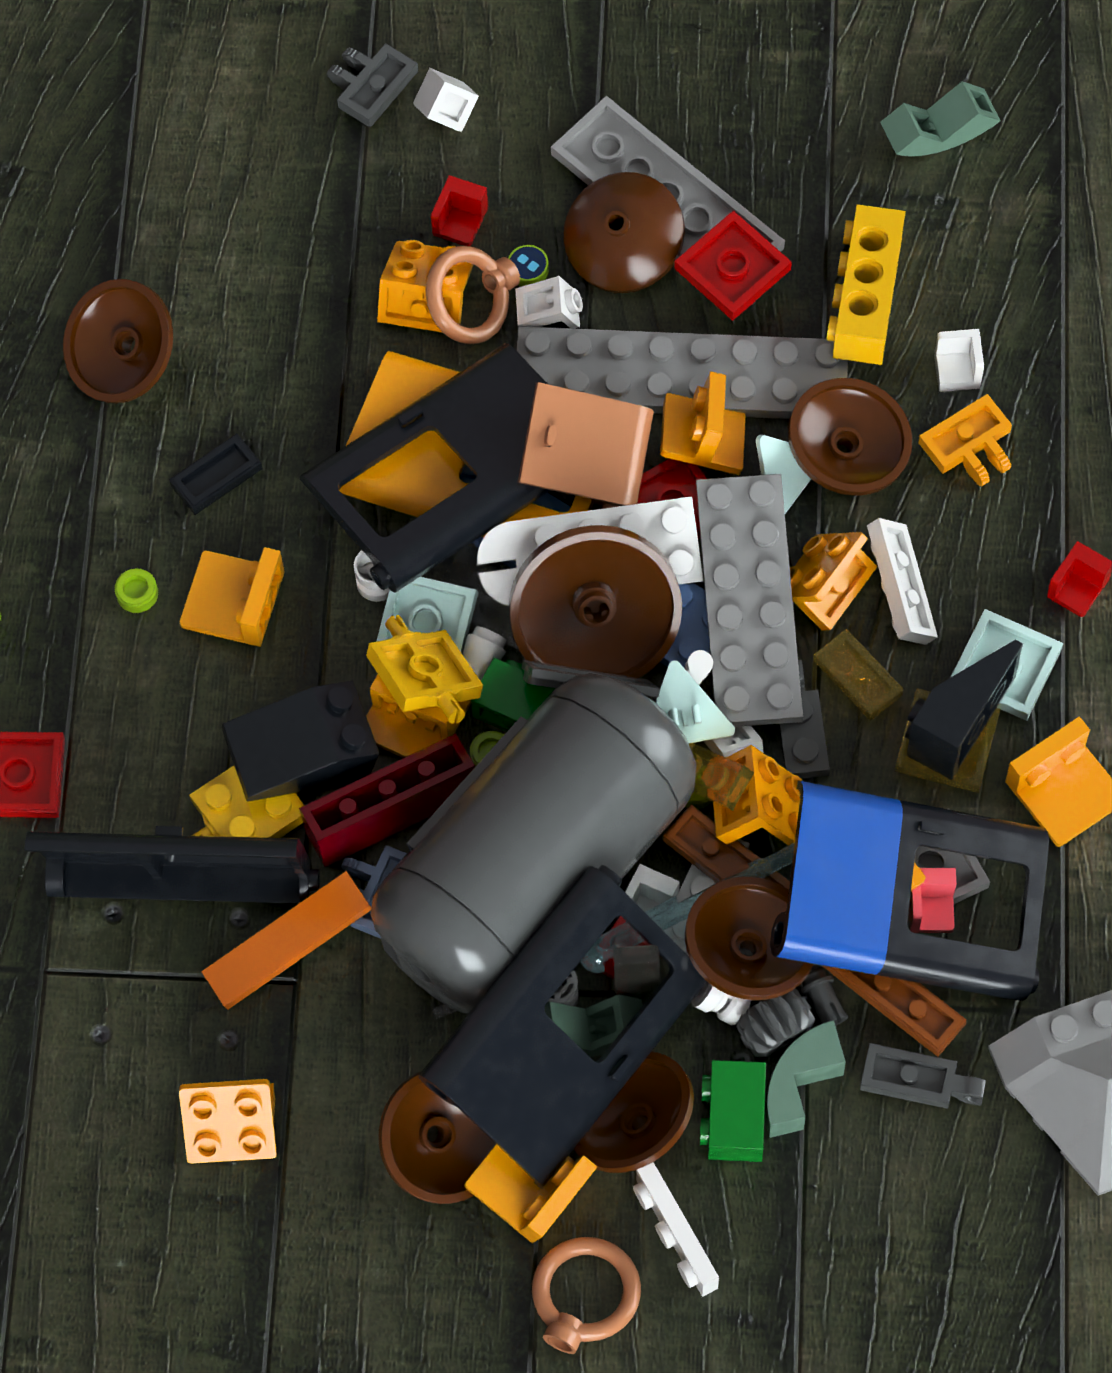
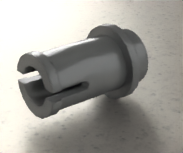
[801,969,848,1026]

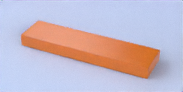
[201,871,371,1010]

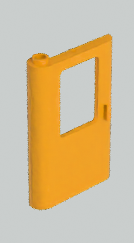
[339,351,595,538]

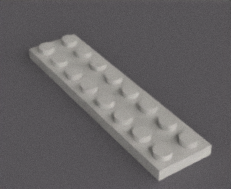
[517,326,848,419]

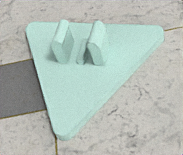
[756,435,811,514]
[655,660,735,744]

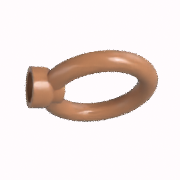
[426,246,520,344]
[532,1237,641,1354]

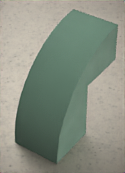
[880,81,1001,156]
[544,994,642,1057]
[766,1020,846,1138]

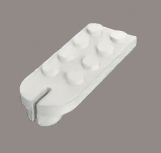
[476,497,704,606]

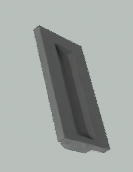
[521,660,660,697]

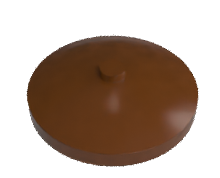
[509,525,682,678]

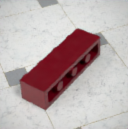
[299,733,475,867]

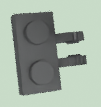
[327,43,418,128]

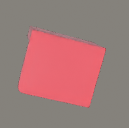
[909,868,957,933]

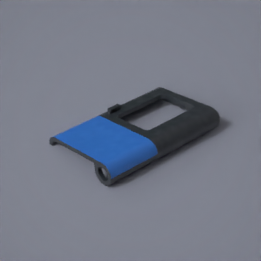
[770,780,1049,1001]

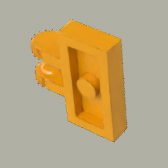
[918,394,1012,487]

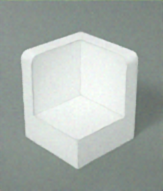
[413,68,479,132]
[934,329,984,392]
[617,864,680,929]

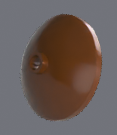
[564,172,685,293]
[63,279,173,403]
[788,378,912,496]
[685,877,814,1000]
[574,1052,694,1173]
[379,1071,496,1204]

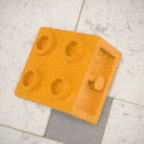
[377,240,474,333]
[180,547,285,647]
[1005,716,1112,847]
[710,745,803,849]
[464,1144,597,1244]

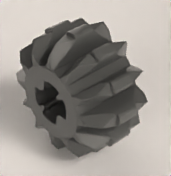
[736,989,815,1057]

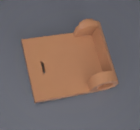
[518,382,654,509]

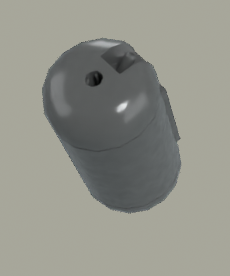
[371,673,696,1014]

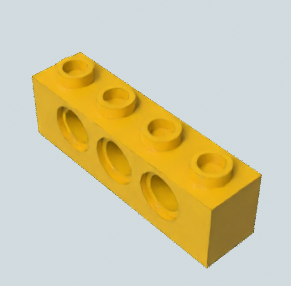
[827,204,906,365]

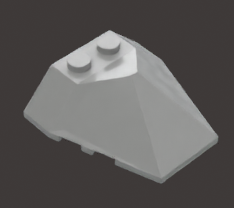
[988,990,1112,1196]

